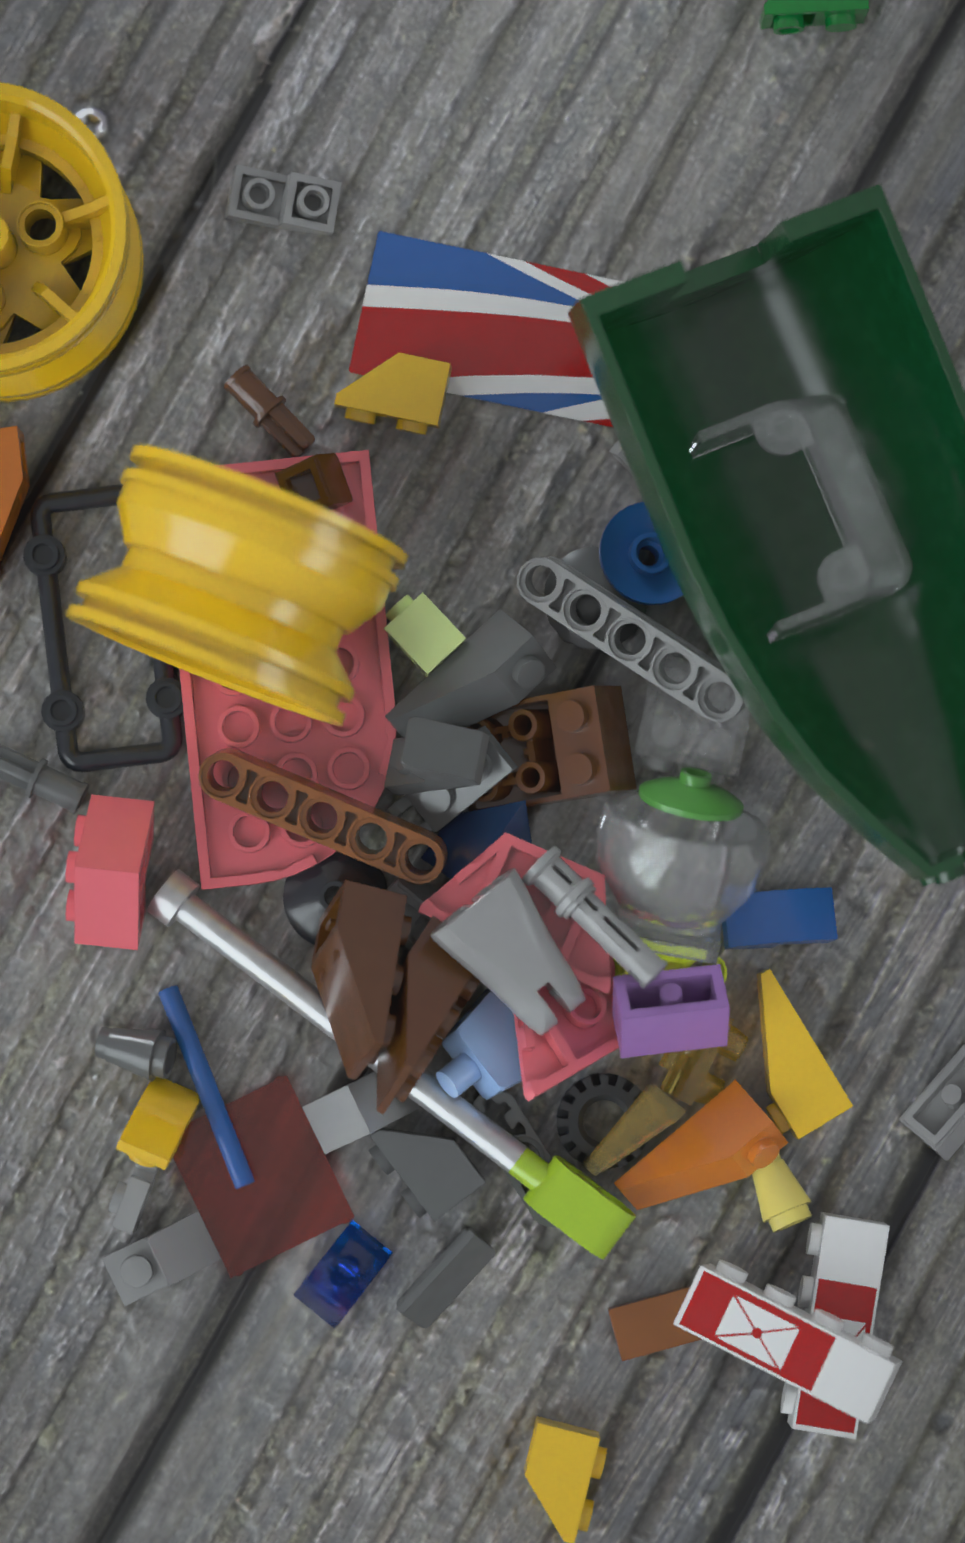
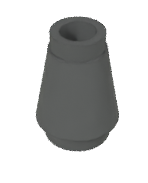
[95,1027,177,1081]

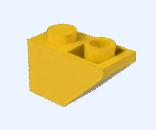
[334,353,452,435]
[524,1416,607,1543]

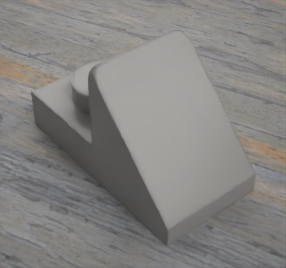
[102,1211,222,1306]

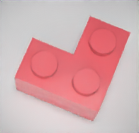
[65,794,155,950]

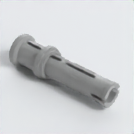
[522,846,668,989]

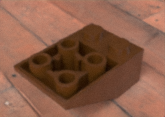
[467,685,637,811]
[311,880,412,1080]
[376,916,481,1115]

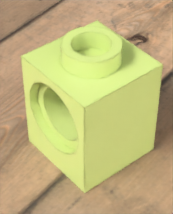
[384,592,466,677]

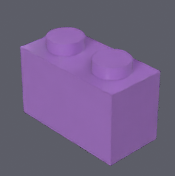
[612,964,730,1058]

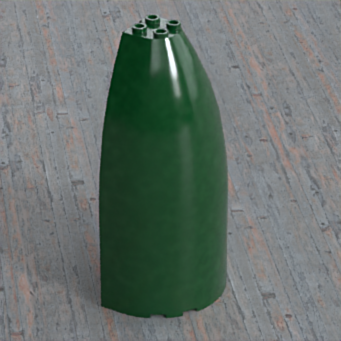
[568,183,965,887]

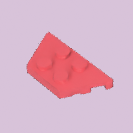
[418,833,611,994]
[513,955,619,1102]

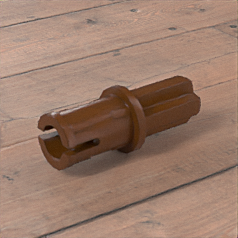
[223,365,315,457]

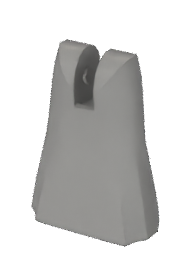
[431,868,586,1036]

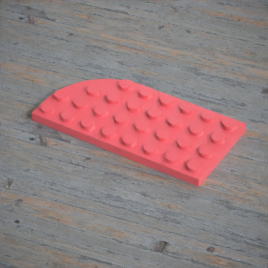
[179,450,397,890]

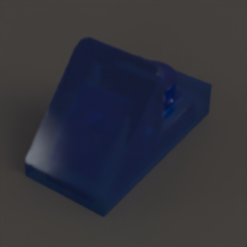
[293,1220,393,1329]

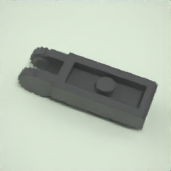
[380,726,518,850]

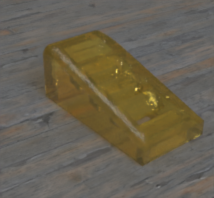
[584,1084,687,1176]

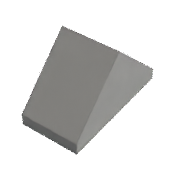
[302,1071,420,1154]

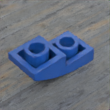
[719,887,838,950]

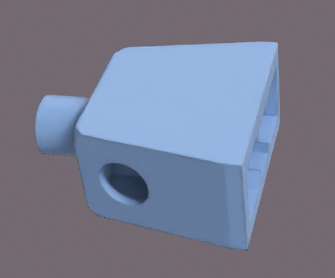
[436,988,522,1100]

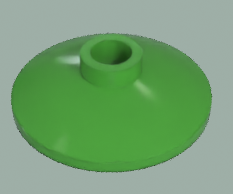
[638,767,744,822]

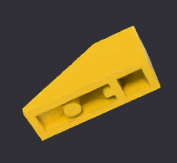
[757,969,853,1139]

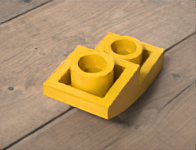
[116,1077,200,1170]

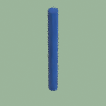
[158,985,255,1190]

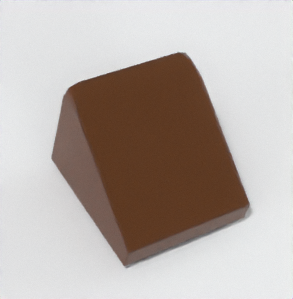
[275,453,353,510]

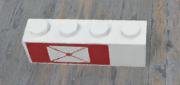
[780,1212,890,1439]
[673,1260,903,1424]

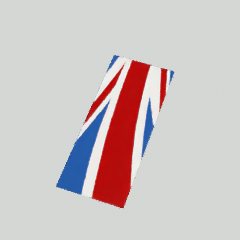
[349,231,623,428]

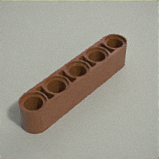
[198,748,448,884]

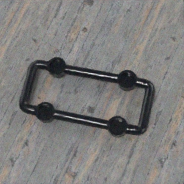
[23,484,184,772]

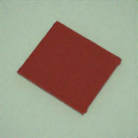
[173,1075,355,1278]

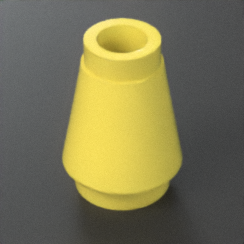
[752,1154,812,1233]

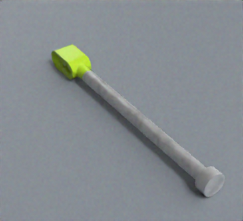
[147,869,636,1260]

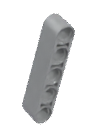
[517,556,745,722]

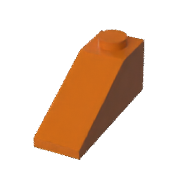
[614,1079,788,1210]

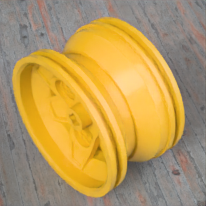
[0,82,144,402]
[66,445,409,726]

